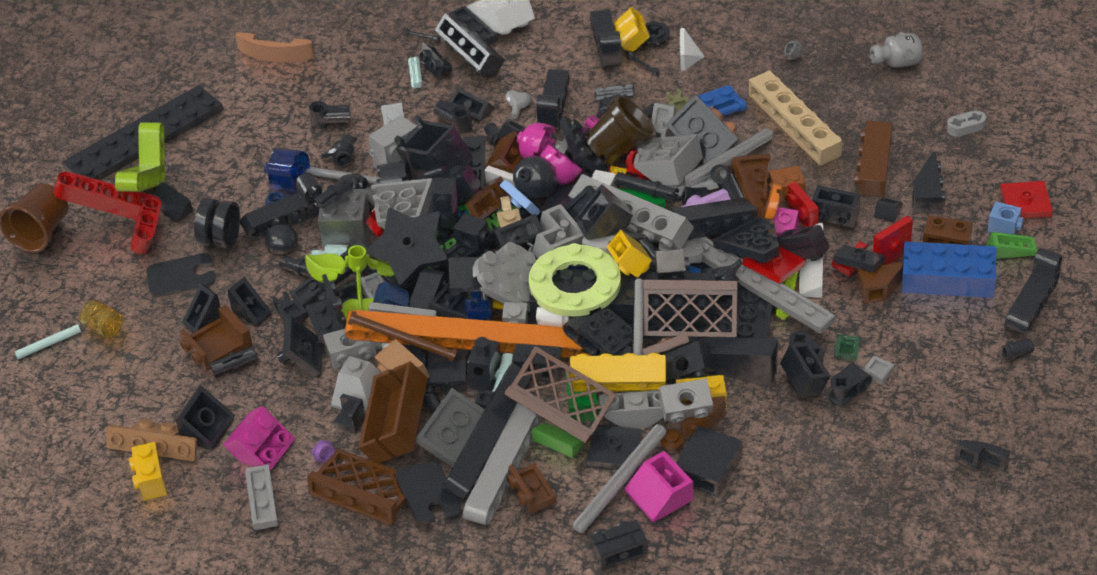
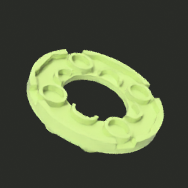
[529,243,621,317]

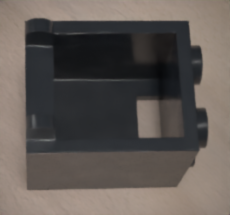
[394,115,474,180]

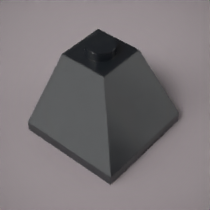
[574,184,633,240]

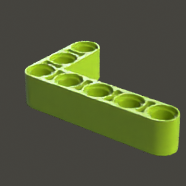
[115,123,165,192]

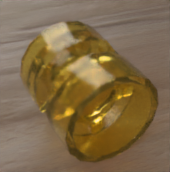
[80,299,123,339]

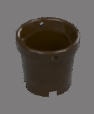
[586,95,656,166]

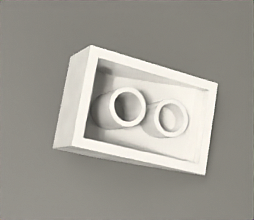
[466,0,535,35]

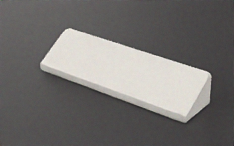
[799,223,823,298]

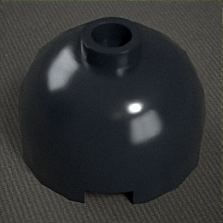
[513,156,557,200]

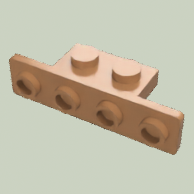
[106,419,197,461]

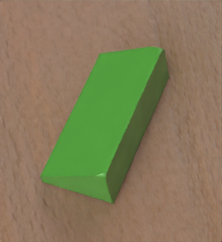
[531,422,584,458]

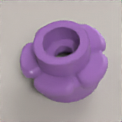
[312,440,335,463]

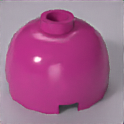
[517,122,556,159]
[540,144,583,185]

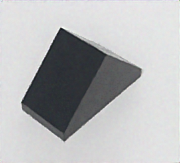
[227,277,272,326]
[181,284,220,332]

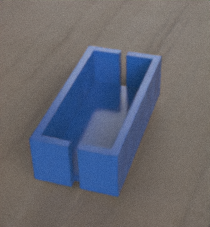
[902,241,996,298]

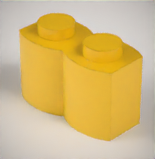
[614,6,649,51]

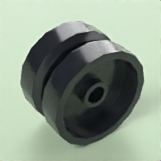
[194,198,241,249]

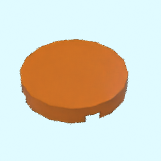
[764,183,782,219]

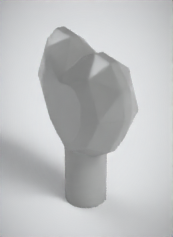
[505,90,532,119]

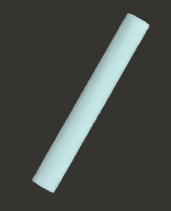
[14,324,81,360]

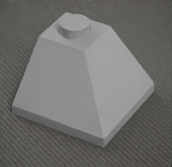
[331,356,380,415]

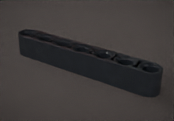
[442,362,532,500]

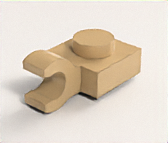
[497,196,521,228]

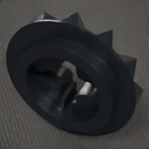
[644,22,670,46]

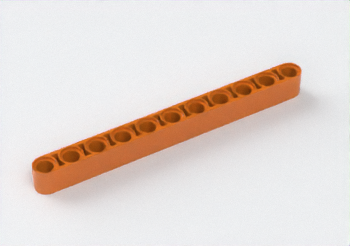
[345,310,591,358]

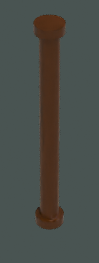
[348,311,457,362]

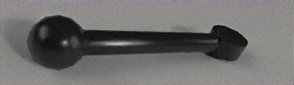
[402,28,441,43]
[626,51,659,76]

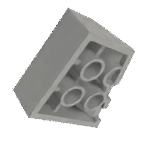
[634,134,703,188]
[371,178,433,229]

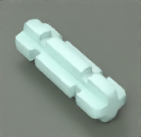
[408,56,422,89]

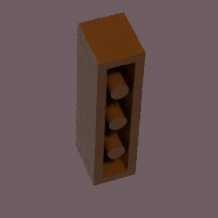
[854,121,892,197]

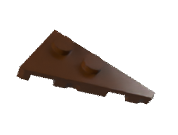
[731,154,771,217]

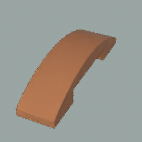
[235,32,315,62]

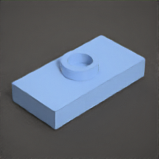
[500,180,540,216]

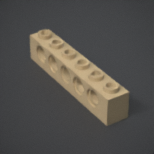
[749,70,843,166]

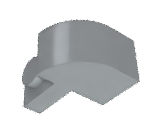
[651,102,677,138]

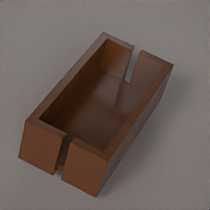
[358,361,427,463]

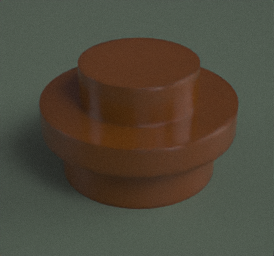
[660,429,684,452]

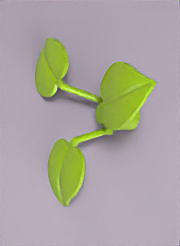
[305,245,394,321]

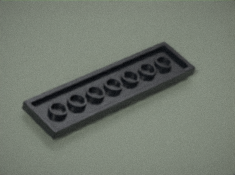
[62,85,224,180]

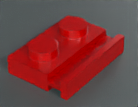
[786,181,819,227]

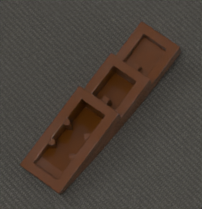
[465,176,510,219]

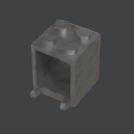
[318,189,373,251]

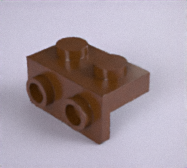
[507,463,557,514]

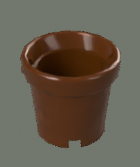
[0,183,69,253]

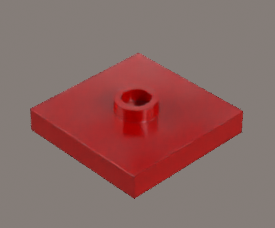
[1000,181,1053,219]
[873,215,913,265]
[742,246,806,284]

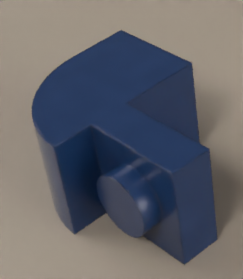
[373,282,409,307]

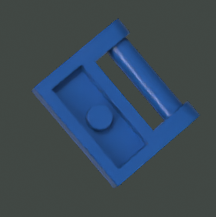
[698,85,747,116]

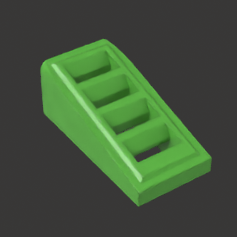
[986,232,1038,259]

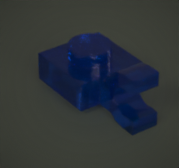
[464,292,491,320]

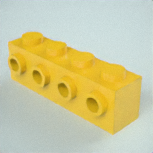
[570,353,666,392]

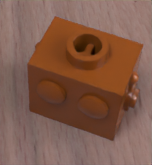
[768,165,806,203]

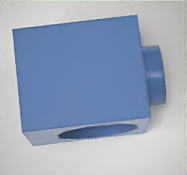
[987,201,1024,235]

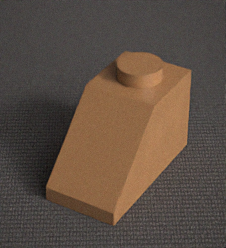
[375,339,430,381]

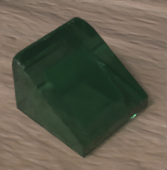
[834,334,861,360]

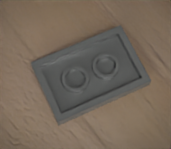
[415,388,484,467]

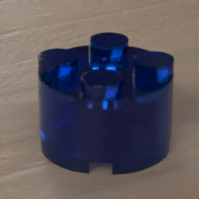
[264,148,310,192]

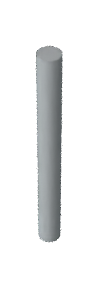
[302,166,380,185]
[633,279,644,355]

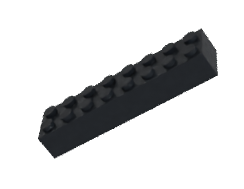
[529,269,716,325]

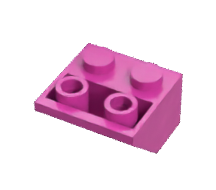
[223,406,295,471]
[625,451,693,523]

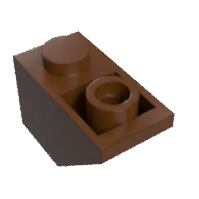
[857,262,903,304]

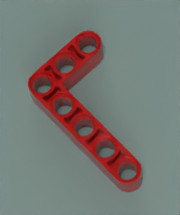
[54,171,162,254]

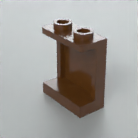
[179,305,253,371]

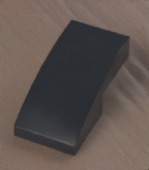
[955,440,1010,473]

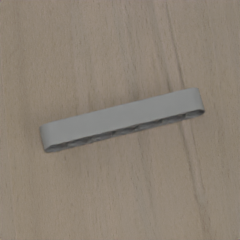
[463,395,547,526]

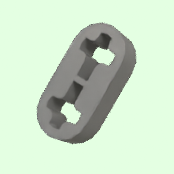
[947,111,986,137]

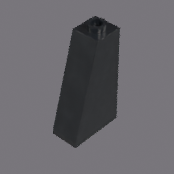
[695,337,778,388]

